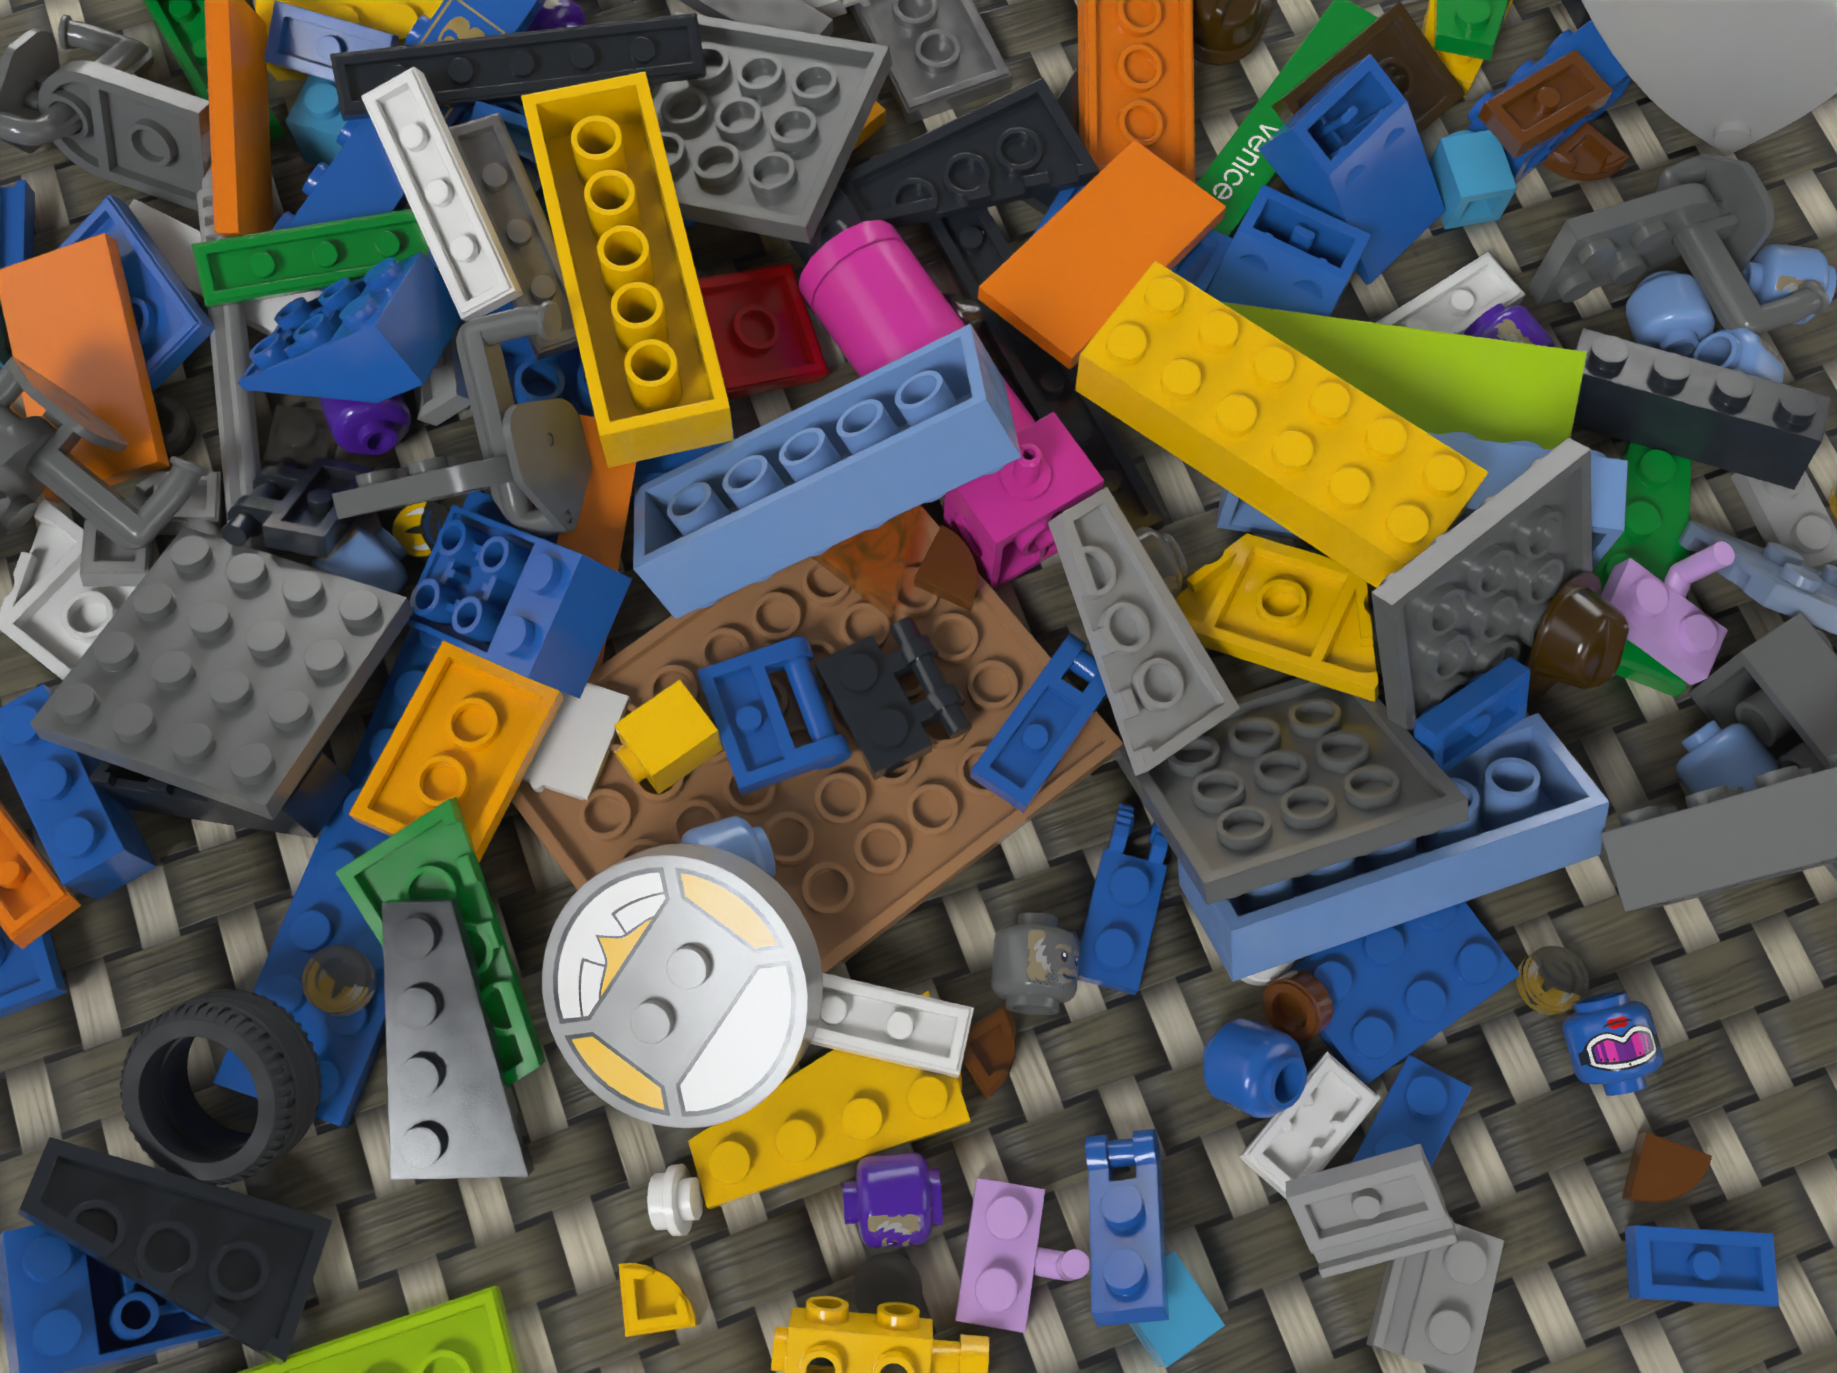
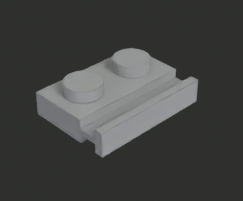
[1285,1144,1458,1278]
[1366,1223,1504,1373]

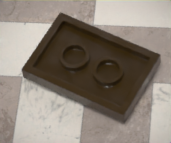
[1271,1,1466,134]

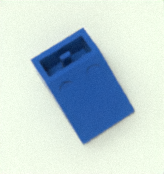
[1258,54,1446,285]
[1206,184,1371,317]
[238,252,462,403]
[406,505,632,699]
[0,1187,229,1373]

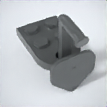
[0,15,211,211]
[1527,154,1829,335]
[332,300,591,537]
[0,357,209,550]

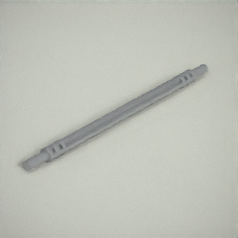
[197,164,269,553]

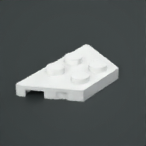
[0,500,137,680]

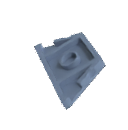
[1678,520,1837,635]

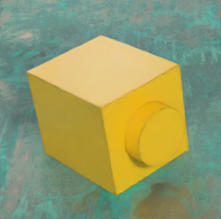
[614,680,723,794]

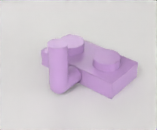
[1601,541,1735,685]
[955,1178,1090,1333]

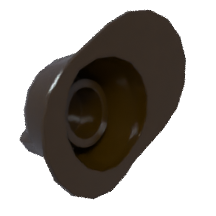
[1193,0,1274,66]
[1524,572,1629,703]

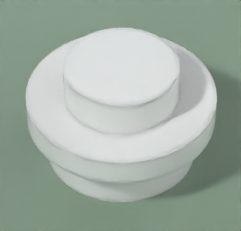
[647,1164,703,1236]

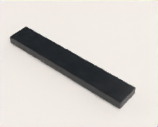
[330,13,707,121]

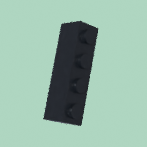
[1573,328,1832,490]

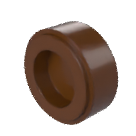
[1263,970,1333,1042]

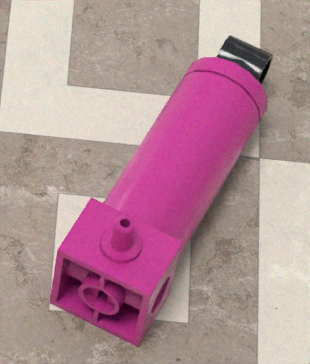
[789,187,1104,590]

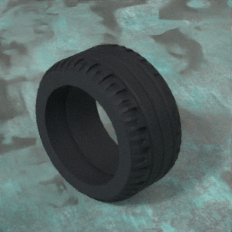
[120,989,322,1185]

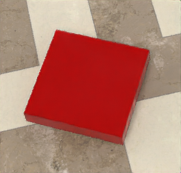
[698,263,829,399]

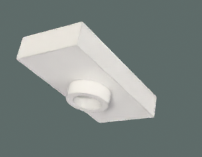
[1239,1052,1380,1198]

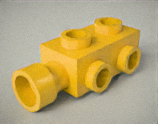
[771,1296,989,1373]

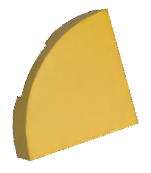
[619,1263,698,1337]

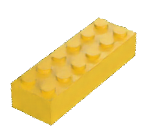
[521,72,734,468]
[1075,261,1489,588]

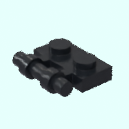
[222,457,376,558]
[815,616,973,780]

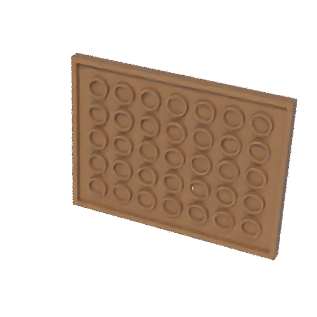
[511,505,1124,974]

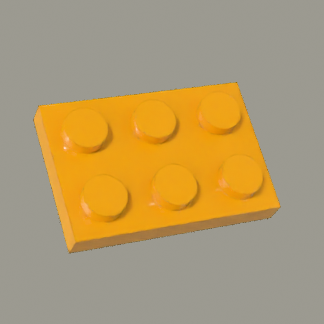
[349,640,564,862]

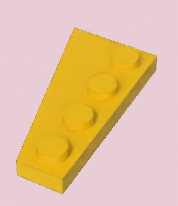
[688,991,970,1209]

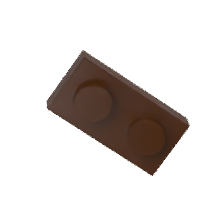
[1478,49,1613,159]

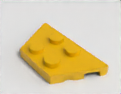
[1175,533,1379,702]

